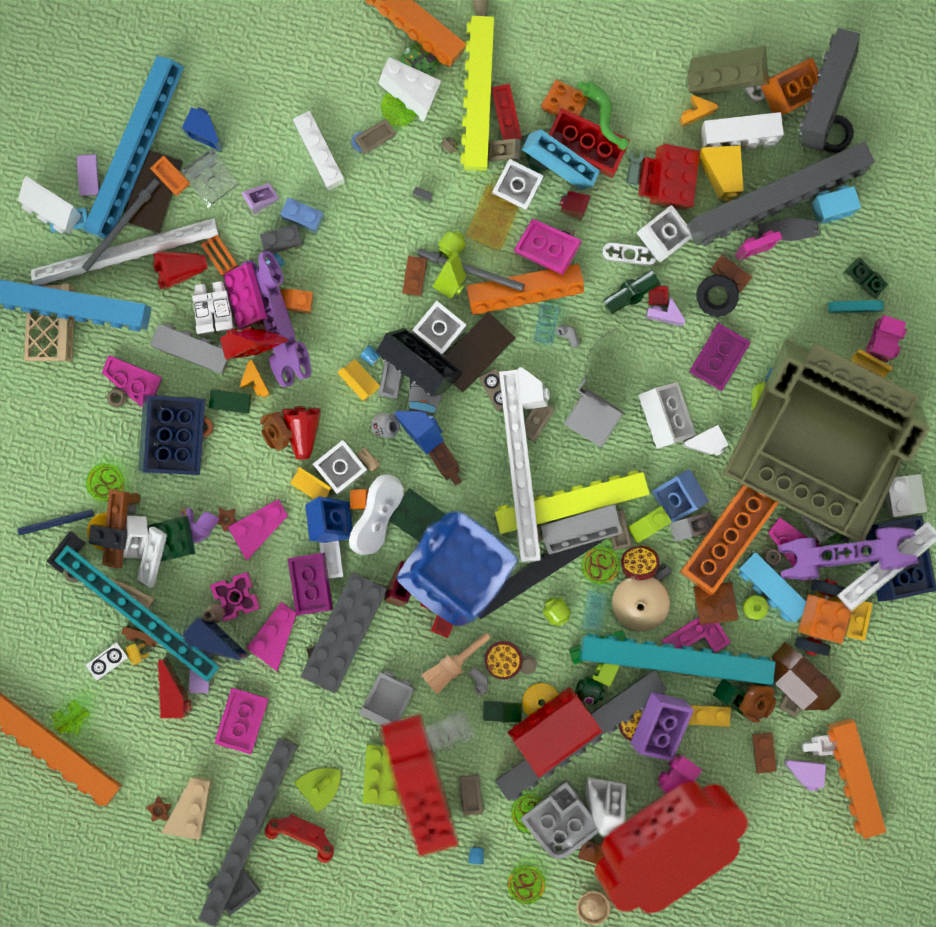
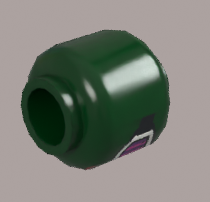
[575,676,605,705]

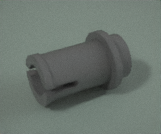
[653,563,672,581]

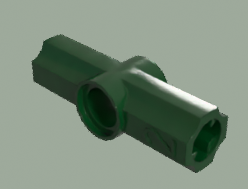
[603,270,661,314]

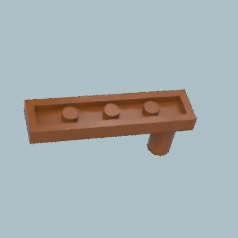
[102,489,141,569]

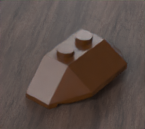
[772,642,841,711]

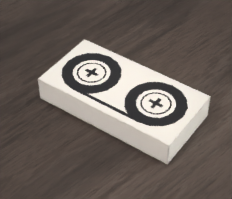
[86,642,129,681]

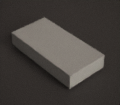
[378,361,402,399]

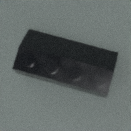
[376,328,462,397]

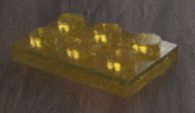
[465,184,519,252]

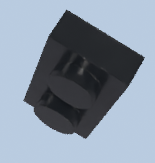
[89,524,127,550]

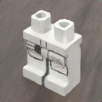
[192,281,235,335]

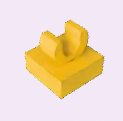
[125,644,149,666]

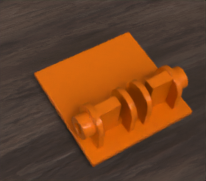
[541,80,588,117]

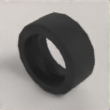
[824,115,854,153]

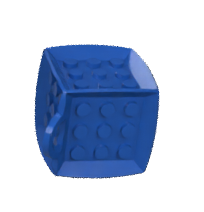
[397,511,518,626]

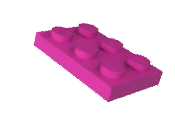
[514,218,582,275]
[735,230,782,261]
[223,263,267,330]
[214,687,269,755]

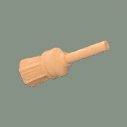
[421,632,491,695]

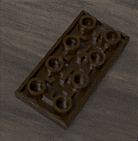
[125,150,183,234]
[444,312,516,393]

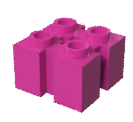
[865,315,907,363]
[210,572,262,622]
[657,753,702,793]

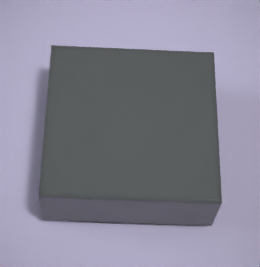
[413,187,433,204]

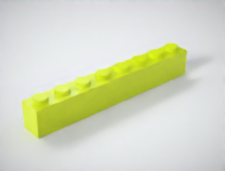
[461,16,494,171]
[494,470,649,535]

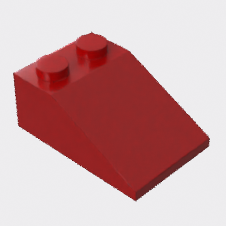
[220,327,288,360]
[158,658,192,719]

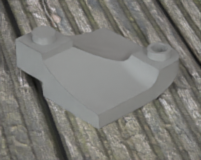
[520,779,599,859]

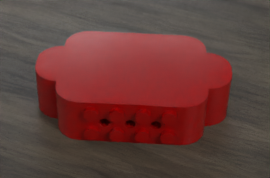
[381,714,459,857]
[594,782,748,913]

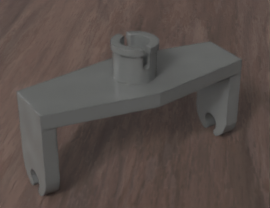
[758,217,821,241]

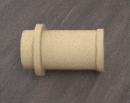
[356,447,381,472]

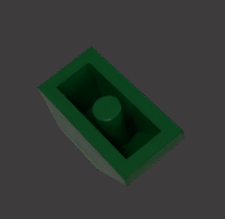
[713,679,746,718]

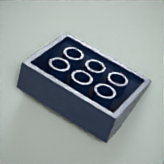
[138,394,205,475]
[866,515,936,602]
[181,617,249,661]

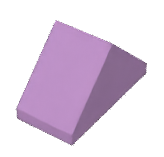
[242,183,279,215]

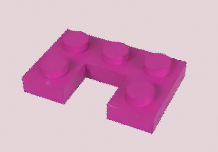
[661,617,731,653]

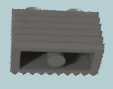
[260,224,303,253]

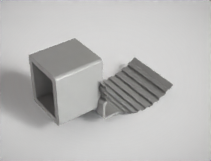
[564,328,623,448]

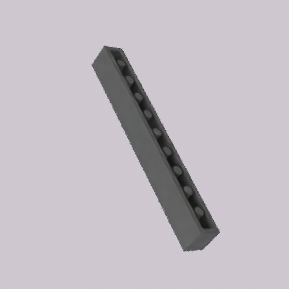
[495,670,668,801]
[198,737,299,927]

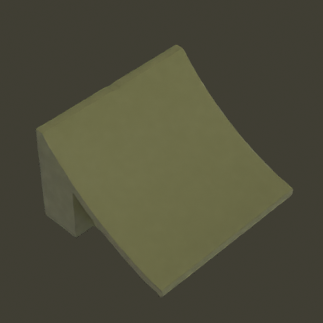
[723,339,930,542]

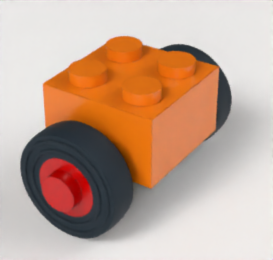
[795,578,851,656]

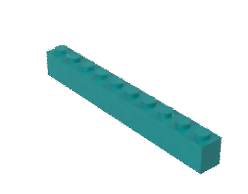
[55,546,221,682]
[579,633,775,685]

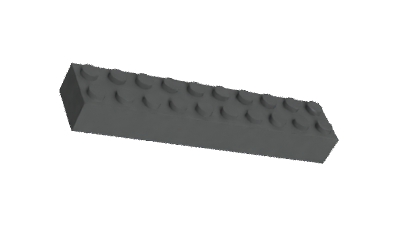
[687,141,875,247]

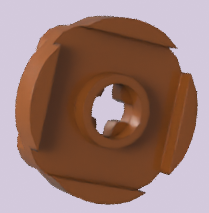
[260,412,292,451]
[739,684,776,723]

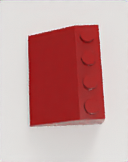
[508,687,603,777]

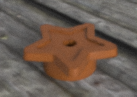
[217,508,237,532]
[146,797,171,822]

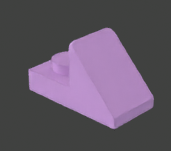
[645,298,685,326]

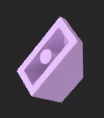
[784,759,826,791]

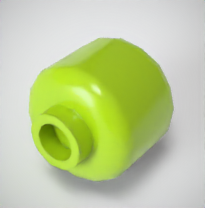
[438,230,466,258]
[742,595,769,620]
[542,597,571,626]

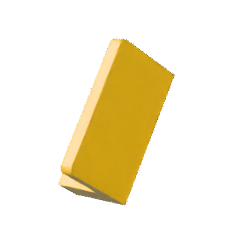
[850,349,893,378]
[337,359,380,402]
[290,467,333,499]

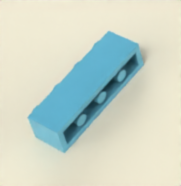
[522,129,600,191]
[737,552,806,623]

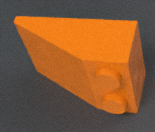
[761,57,819,115]

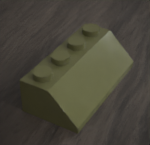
[687,46,769,96]

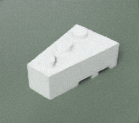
[378,57,441,122]
[584,777,626,836]

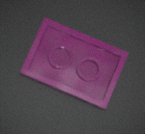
[689,323,751,392]
[288,552,333,616]

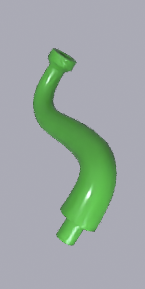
[577,81,629,150]

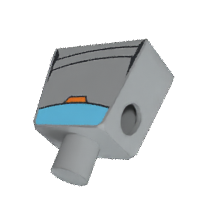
[409,381,444,415]

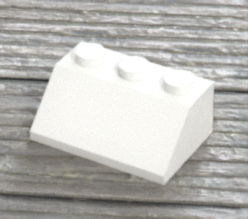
[18,176,82,235]
[638,382,697,449]

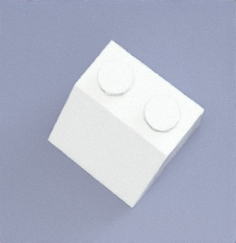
[492,159,544,210]
[885,474,927,518]

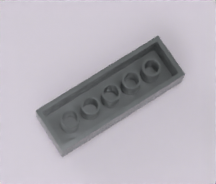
[799,28,860,151]
[300,572,387,694]

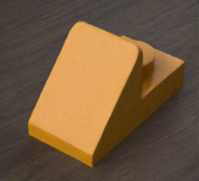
[679,95,719,127]
[240,360,271,399]

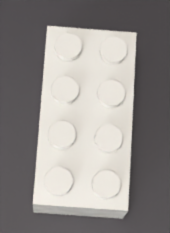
[700,112,784,150]

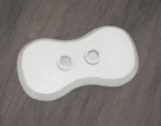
[349,474,403,555]

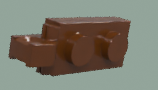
[428,441,462,486]

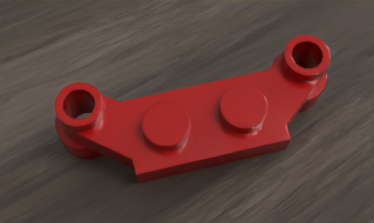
[264,814,334,864]

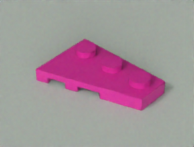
[102,355,163,407]
[228,499,288,560]
[768,517,821,581]
[247,602,296,671]

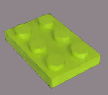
[362,744,401,806]

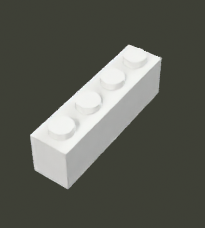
[293,111,345,191]

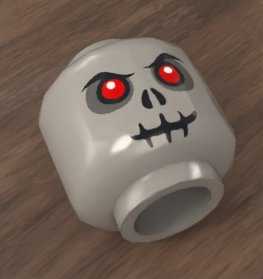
[371,412,400,438]

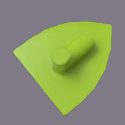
[294,768,341,813]

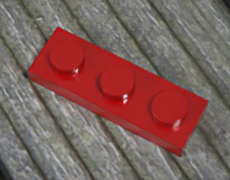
[491,83,522,140]

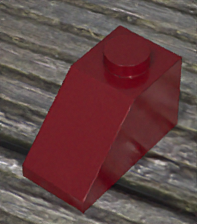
[559,191,591,220]
[384,561,411,607]

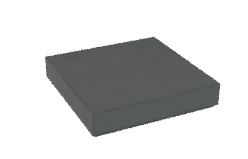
[207,869,261,916]

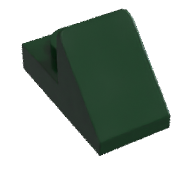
[483,701,522,723]

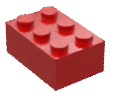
[649,144,700,210]

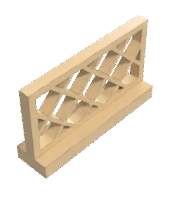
[24,284,76,363]

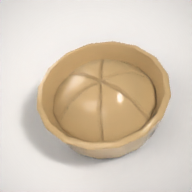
[577,891,611,925]

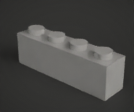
[150,323,230,375]
[541,504,623,555]

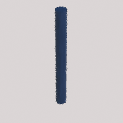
[17,509,94,536]

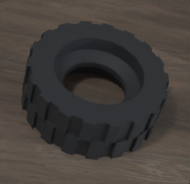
[696,274,739,317]

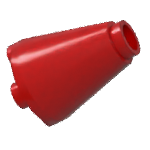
[153,251,207,290]
[282,406,321,460]

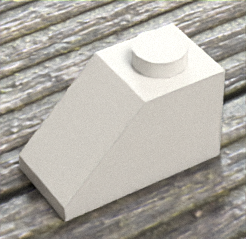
[518,367,550,410]
[682,425,729,456]
[123,516,148,559]

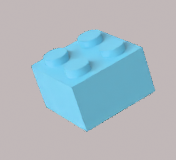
[811,185,861,224]

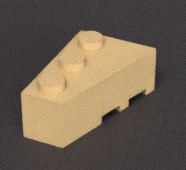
[161,776,213,840]

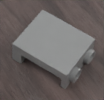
[359,670,415,725]

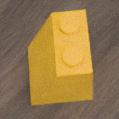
[699,146,743,202]

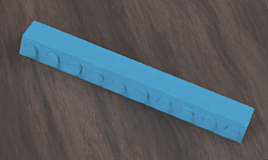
[83,56,184,239]
[0,280,152,332]

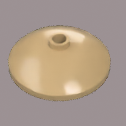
[612,576,670,631]

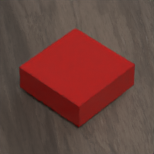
[648,286,668,306]

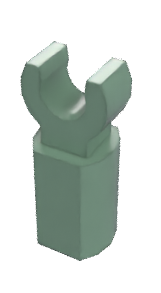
[626,151,644,186]

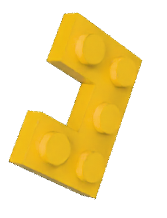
[814,591,873,641]

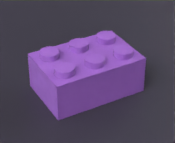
[630,692,694,761]

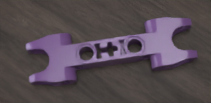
[242,251,311,387]
[778,527,918,580]

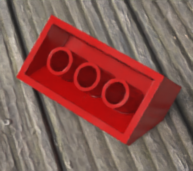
[549,108,630,179]

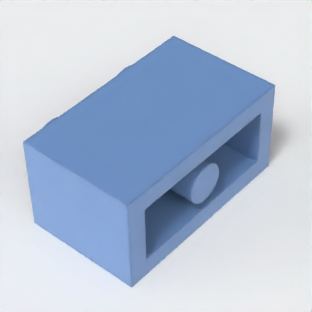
[280,198,324,234]

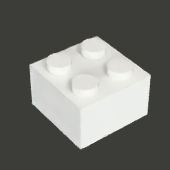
[637,205,692,263]
[412,301,466,357]
[313,440,368,495]

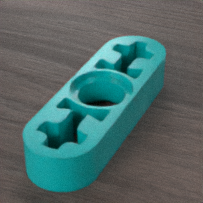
[828,300,884,313]

